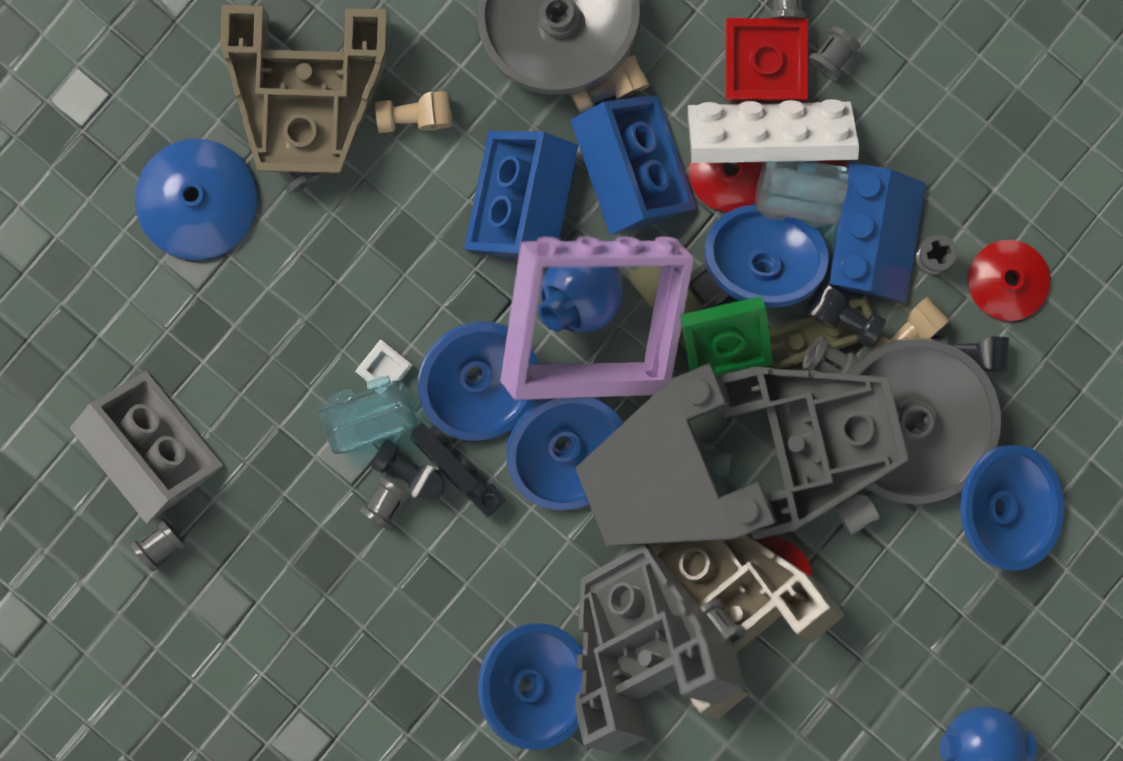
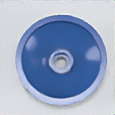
[135,139,258,261]
[704,204,829,308]
[418,321,539,441]
[506,397,623,510]
[961,445,1064,571]
[478,623,583,750]

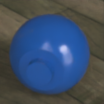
[538,266,623,333]
[939,706,1037,761]

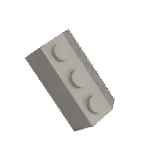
[70,371,223,524]

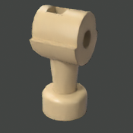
[570,55,650,114]
[375,91,453,134]
[872,296,950,349]

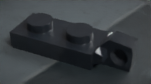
[410,422,506,519]

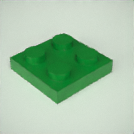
[680,296,773,376]

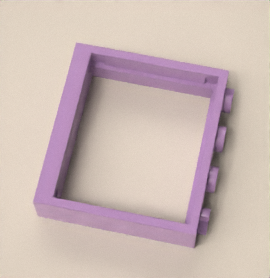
[500,236,694,400]

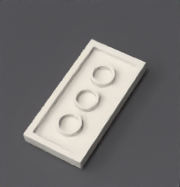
[688,99,859,163]

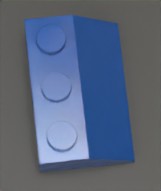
[571,95,697,235]
[464,131,578,261]
[826,162,926,304]

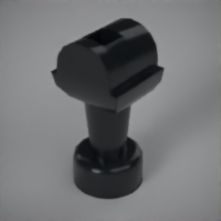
[804,283,887,349]
[932,335,1009,372]
[370,439,445,501]

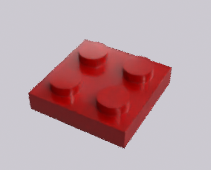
[725,18,808,102]

